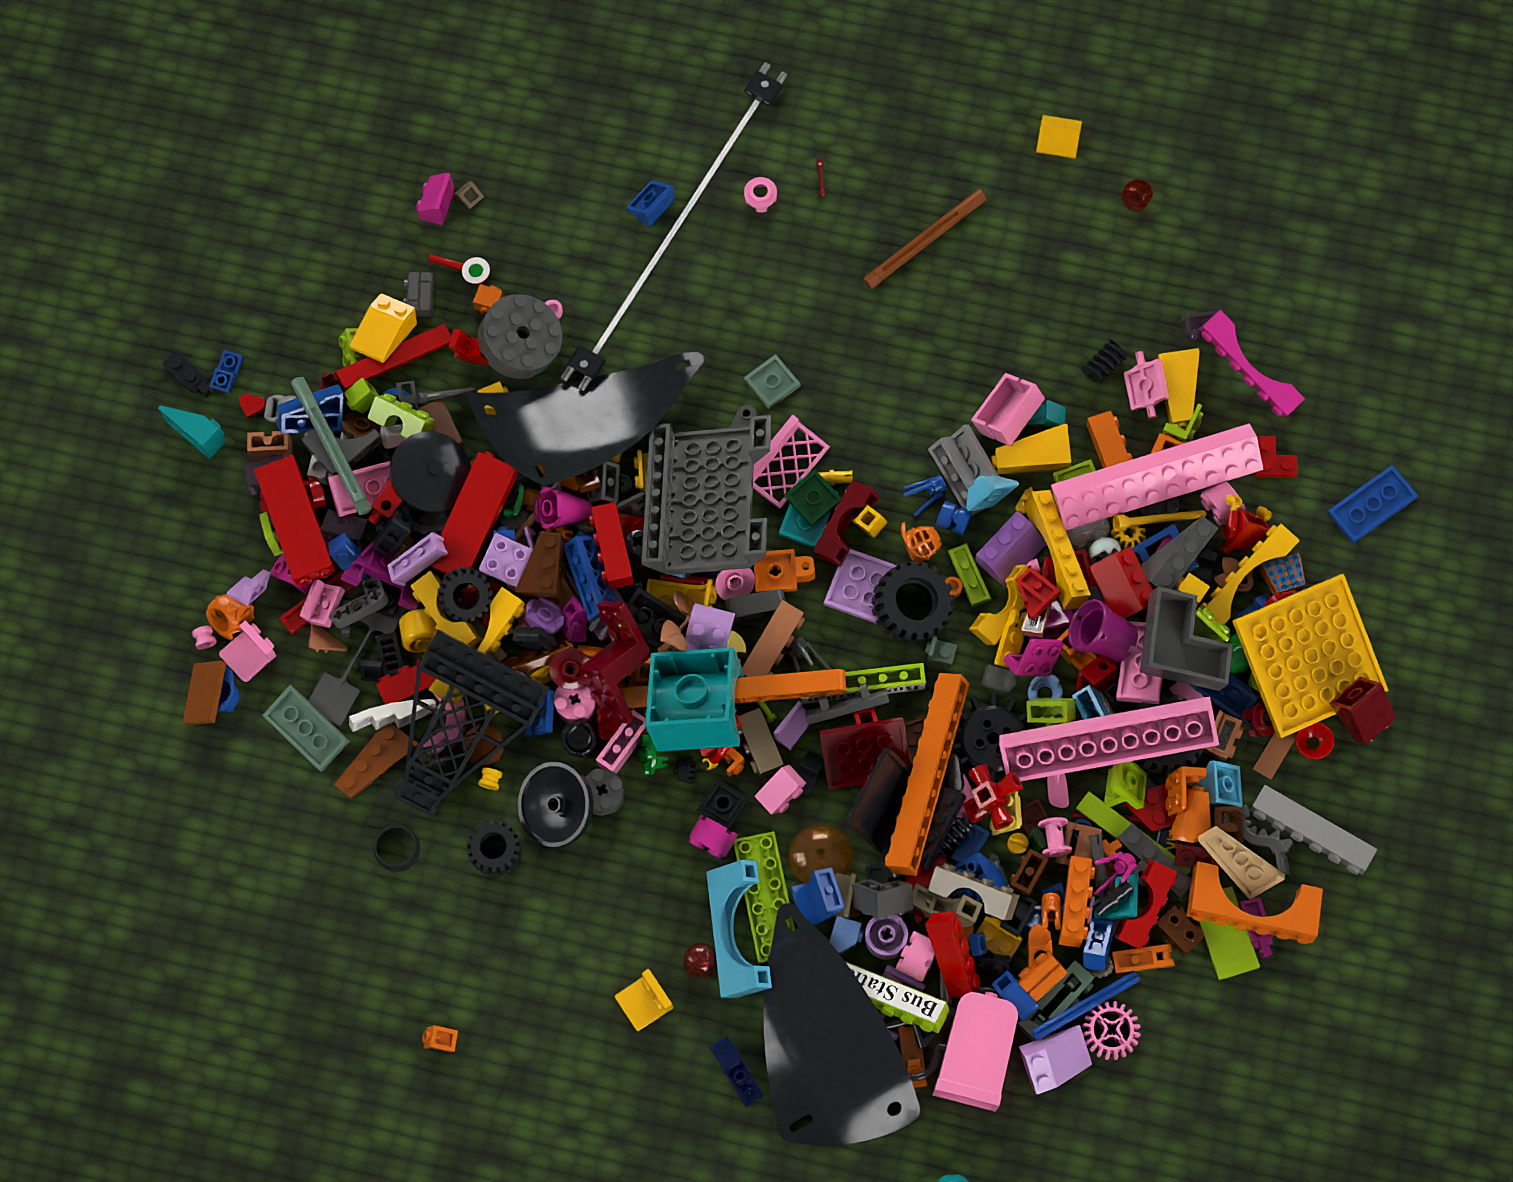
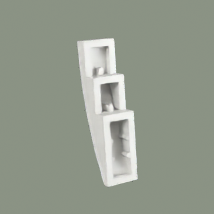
[349,699,436,732]

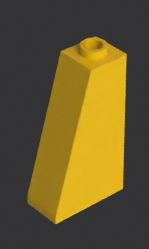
[1157,348,1200,430]
[991,424,1071,474]

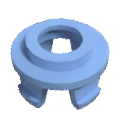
[1028,674,1063,700]

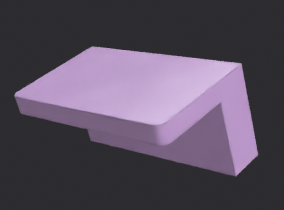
[226,569,270,606]
[773,701,811,751]

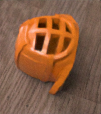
[901,522,942,564]
[206,594,255,640]

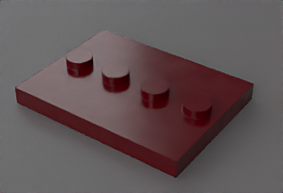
[819,717,910,790]

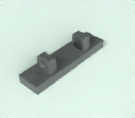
[805,684,889,725]

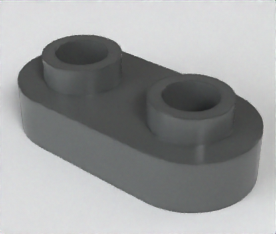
[730,405,757,428]

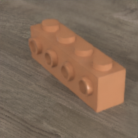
[742,600,805,677]

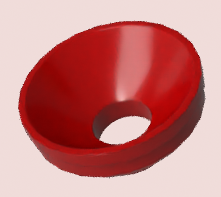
[1295,722,1334,760]

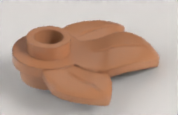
[1214,557,1254,593]

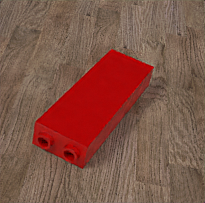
[429,451,519,584]
[254,455,336,586]

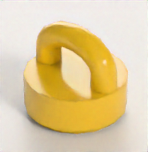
[1007,833,1029,855]

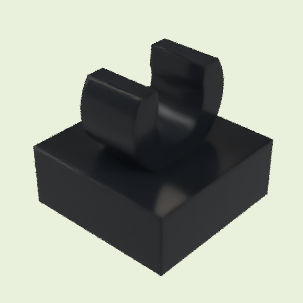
[360,657,383,682]

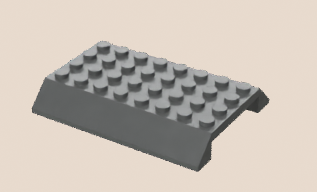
[642,415,771,575]

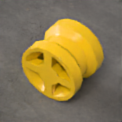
[478,768,503,790]

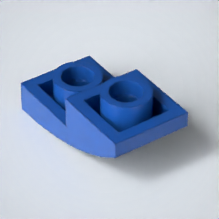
[209,350,245,393]

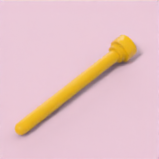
[1113,510,1207,531]

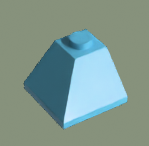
[966,475,1019,511]
[1196,760,1243,809]

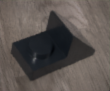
[797,751,825,798]
[1000,891,1037,937]

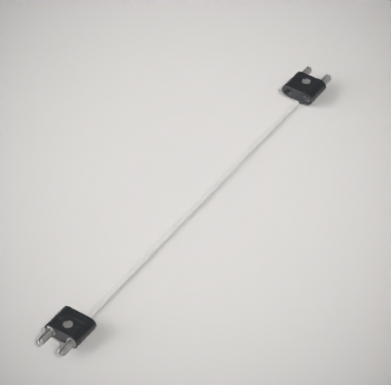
[561,62,787,391]

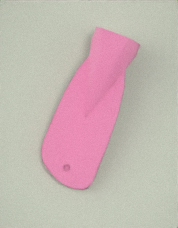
[1047,773,1069,808]

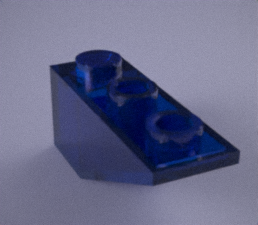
[709,1037,764,1108]

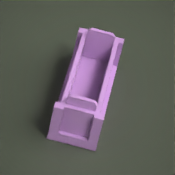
[387,532,448,587]

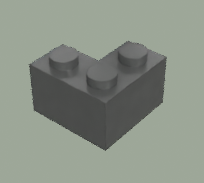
[852,879,913,919]

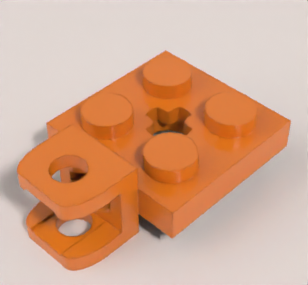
[754,549,815,593]

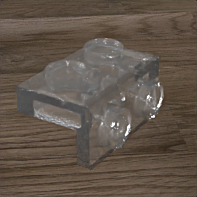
[1066,518,1110,550]

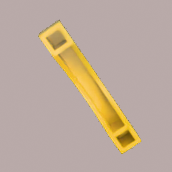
[1024,490,1091,610]
[1200,524,1300,624]
[428,587,526,705]

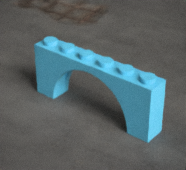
[706,860,772,998]

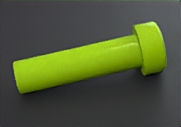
[757,701,777,723]

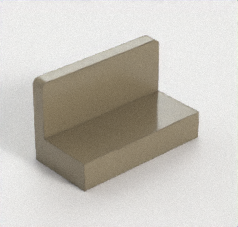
[832,873,857,919]

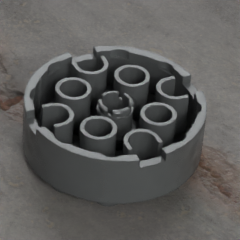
[478,294,562,379]

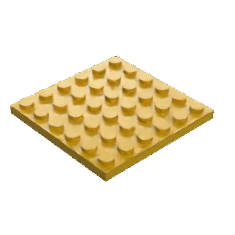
[1232,574,1389,738]

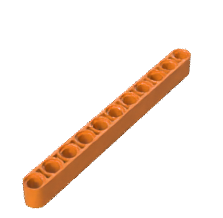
[619,669,847,712]

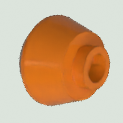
[522,489,541,512]

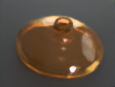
[789,824,852,884]

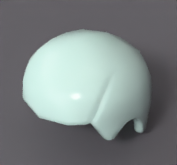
[1089,537,1121,561]

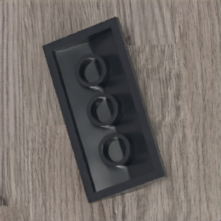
[626,587,689,648]

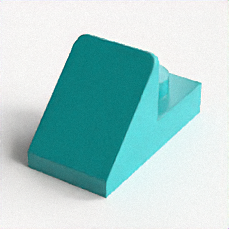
[1025,400,1066,427]

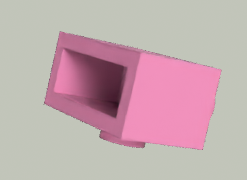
[755,765,806,815]

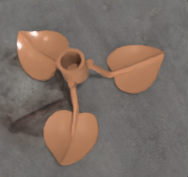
[658,590,694,652]

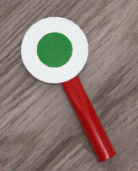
[428,254,490,285]

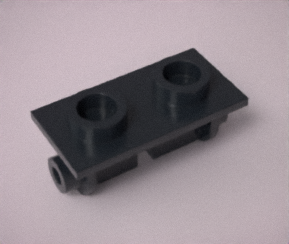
[970,952,1014,976]

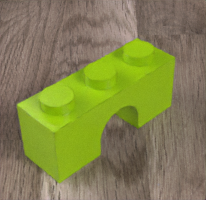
[368,393,435,438]

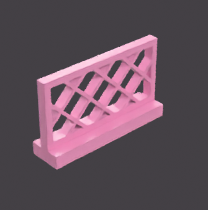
[753,415,830,509]

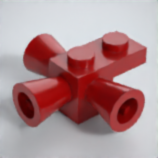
[963,764,1023,830]

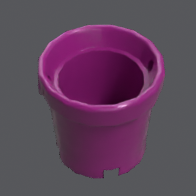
[1068,599,1138,662]

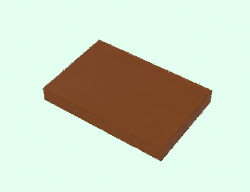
[182,661,226,725]

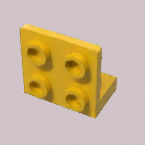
[615,969,673,1031]

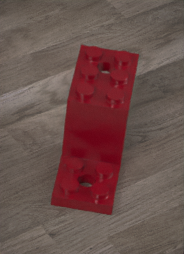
[578,600,651,724]

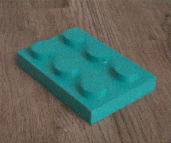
[778,478,838,549]

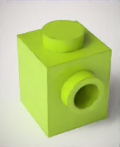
[344,378,379,414]

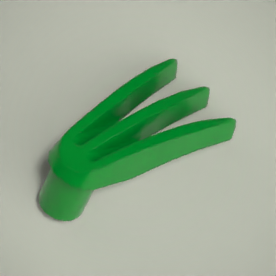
[503,484,524,519]

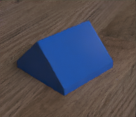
[626,180,675,228]

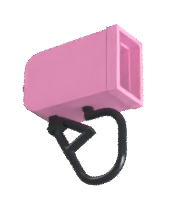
[885,992,1018,1112]

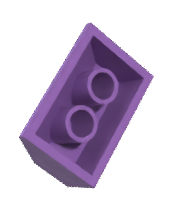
[975,511,1047,588]

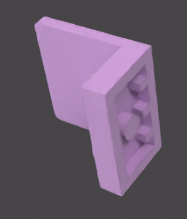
[479,533,533,591]

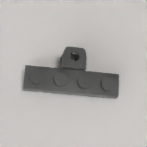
[1117,823,1191,898]

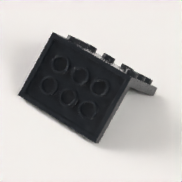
[847,747,966,871]

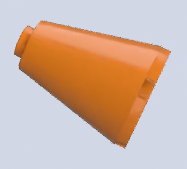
[1169,785,1211,843]

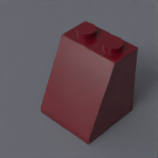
[1329,677,1396,745]

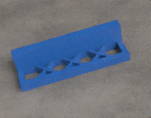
[563,536,616,621]

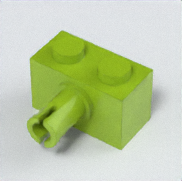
[1026,698,1076,727]

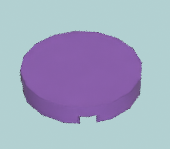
[523,598,564,635]

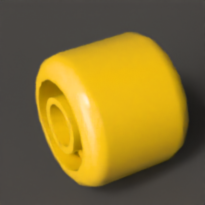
[399,609,437,653]

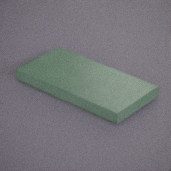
[262,685,350,772]

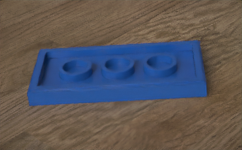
[1327,465,1418,544]

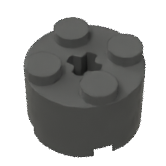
[586,769,624,816]

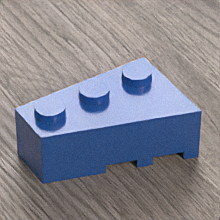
[276,384,343,434]

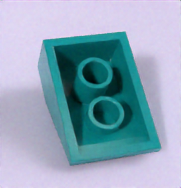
[158,405,226,459]

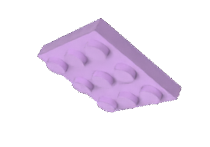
[824,549,897,626]

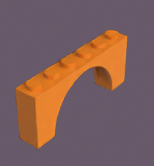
[1187,861,1323,944]

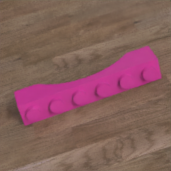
[1199,310,1305,418]

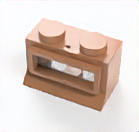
[1202,710,1244,763]

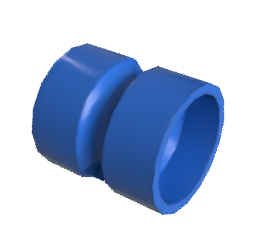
[936,501,973,536]

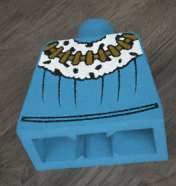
[1072,685,1114,720]

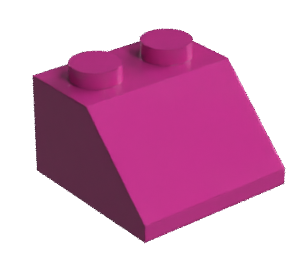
[416,173,455,225]

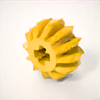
[1111,525,1146,550]

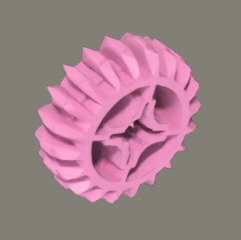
[1082,1001,1141,1060]

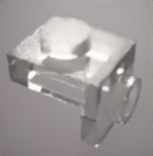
[981,665,1016,692]

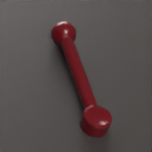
[816,158,826,197]

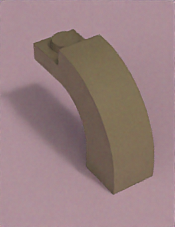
[913,884,983,928]

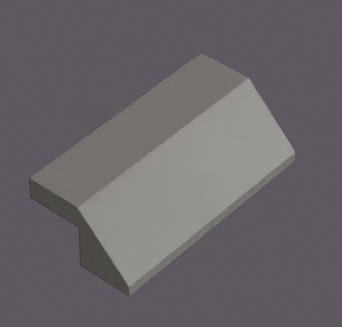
[928,424,1000,516]

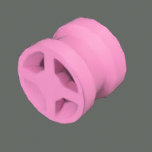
[192,626,216,650]

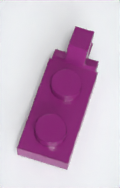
[1238,897,1273,959]

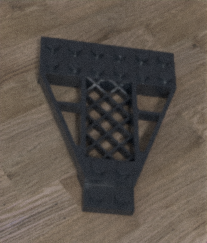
[394,629,549,817]

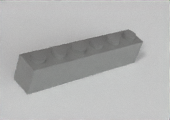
[1250,785,1377,875]

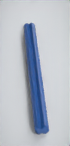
[1031,971,1140,1040]

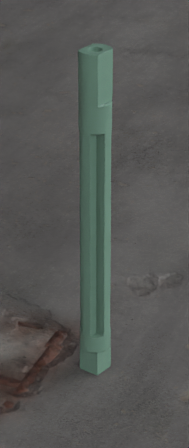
[291,377,372,515]

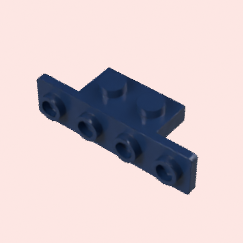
[1190,673,1267,728]

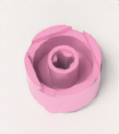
[1200,481,1246,527]
[554,684,597,724]
[895,931,936,982]

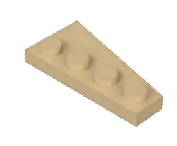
[1198,826,1285,899]

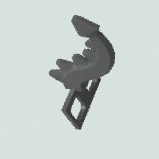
[396,381,475,411]
[1240,804,1293,877]

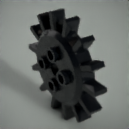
[951,692,1036,784]

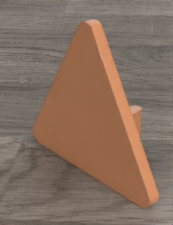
[308,624,348,653]

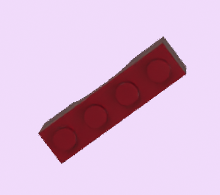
[813,480,880,567]

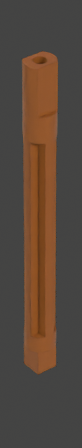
[863,189,987,289]

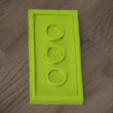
[1198,886,1260,981]

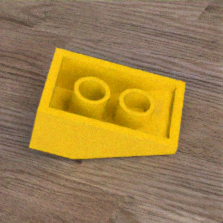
[349,293,417,363]

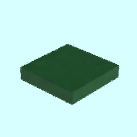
[784,469,842,526]

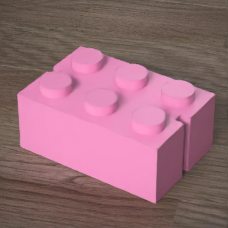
[971,373,1045,446]

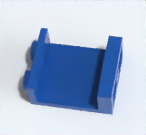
[790,868,845,925]

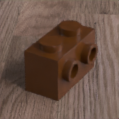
[1008,849,1049,898]
[1154,906,1205,957]

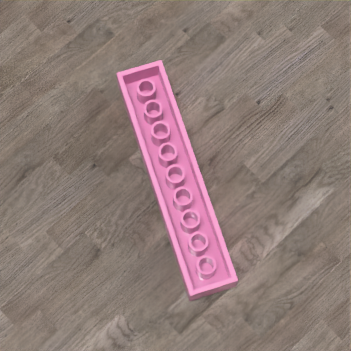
[1051,423,1263,531]
[999,696,1219,781]

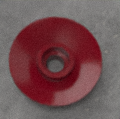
[550,648,589,690]

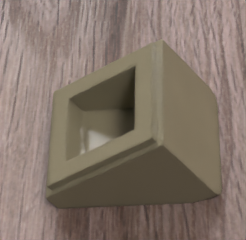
[454,181,484,209]

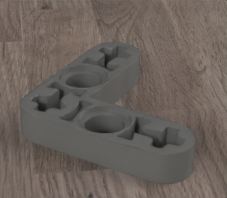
[330,575,389,628]

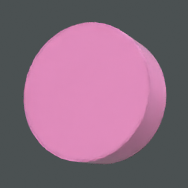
[545,300,563,319]

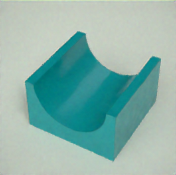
[645,647,744,751]

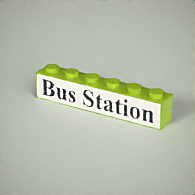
[800,663,926,704]
[846,962,950,1033]

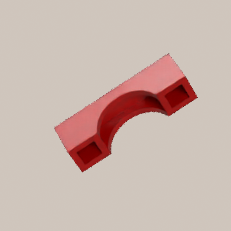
[1113,859,1177,950]

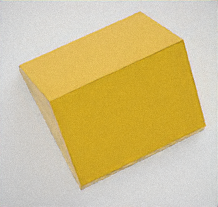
[1036,115,1082,159]

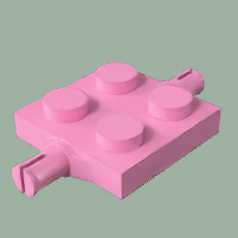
[1124,351,1169,419]

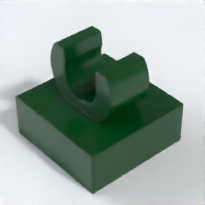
[1026,827,1048,854]

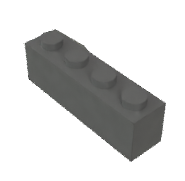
[1141,516,1218,590]

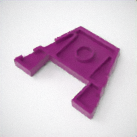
[340,541,418,611]

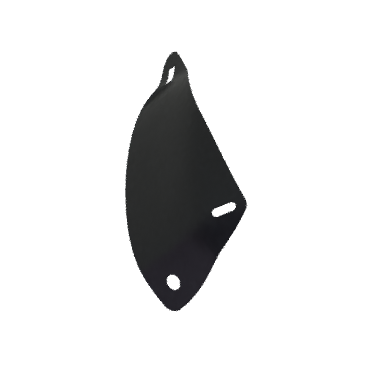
[469,352,704,485]
[764,904,920,1145]

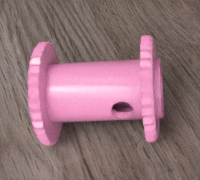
[1038,817,1072,857]

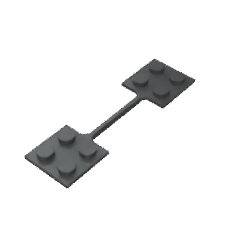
[308,584,407,727]

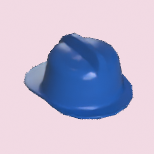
[217,666,240,713]

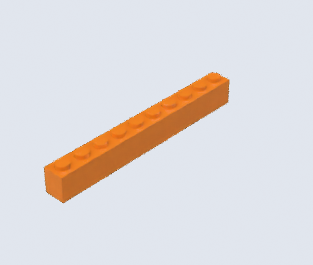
[885,673,970,876]

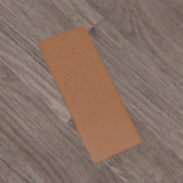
[1253,733,1296,780]

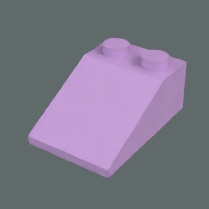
[1019,1025,1092,1094]

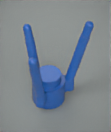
[903,475,947,517]

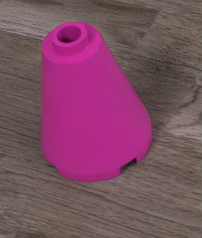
[534,488,592,529]

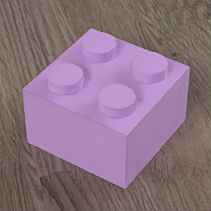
[685,603,735,651]

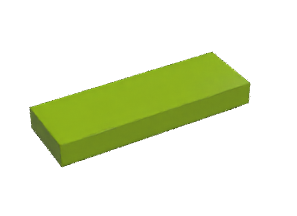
[947,543,991,608]

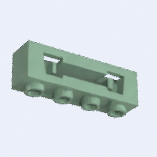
[1017,961,1095,1041]

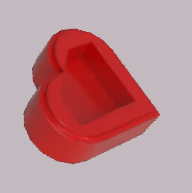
[239,393,266,419]

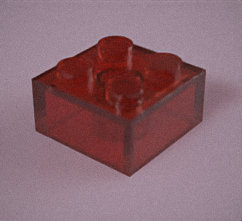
[1021,799,1048,836]

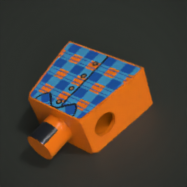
[1259,553,1305,595]

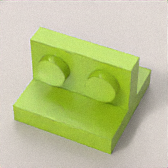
[1104,761,1147,810]

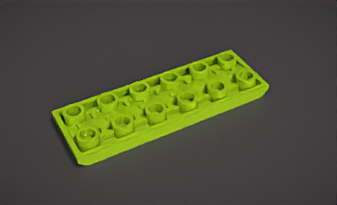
[734,832,795,964]

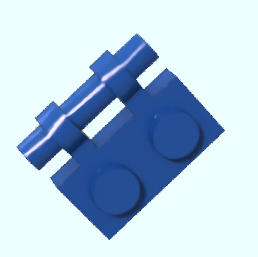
[524,690,554,737]

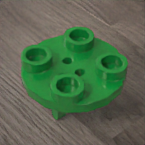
[638,734,669,776]

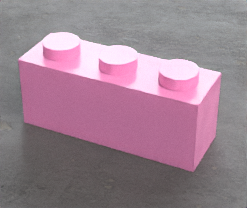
[596,710,648,774]

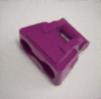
[561,597,588,642]

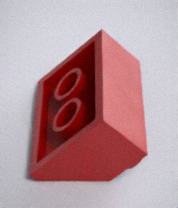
[1088,547,1153,619]

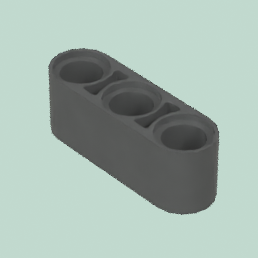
[725,589,786,622]

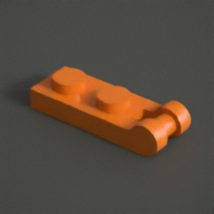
[1112,944,1175,975]

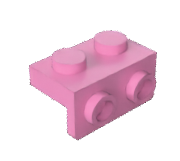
[300,579,345,628]

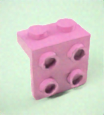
[219,620,276,682]

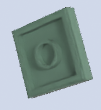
[744,354,801,409]

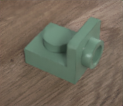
[925,636,957,666]

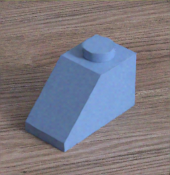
[829,916,865,955]

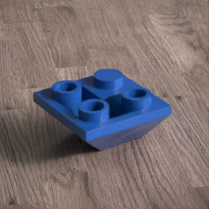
[955,852,1007,903]

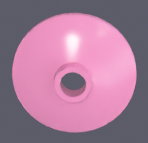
[715,568,755,600]

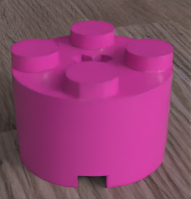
[689,815,738,860]

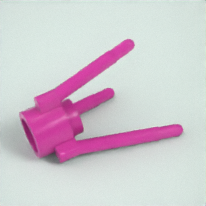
[1094,851,1137,896]

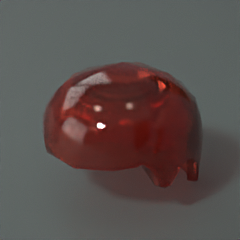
[1121,179,1153,212]
[683,943,716,977]

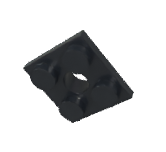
[508,626,559,652]
[697,779,749,830]

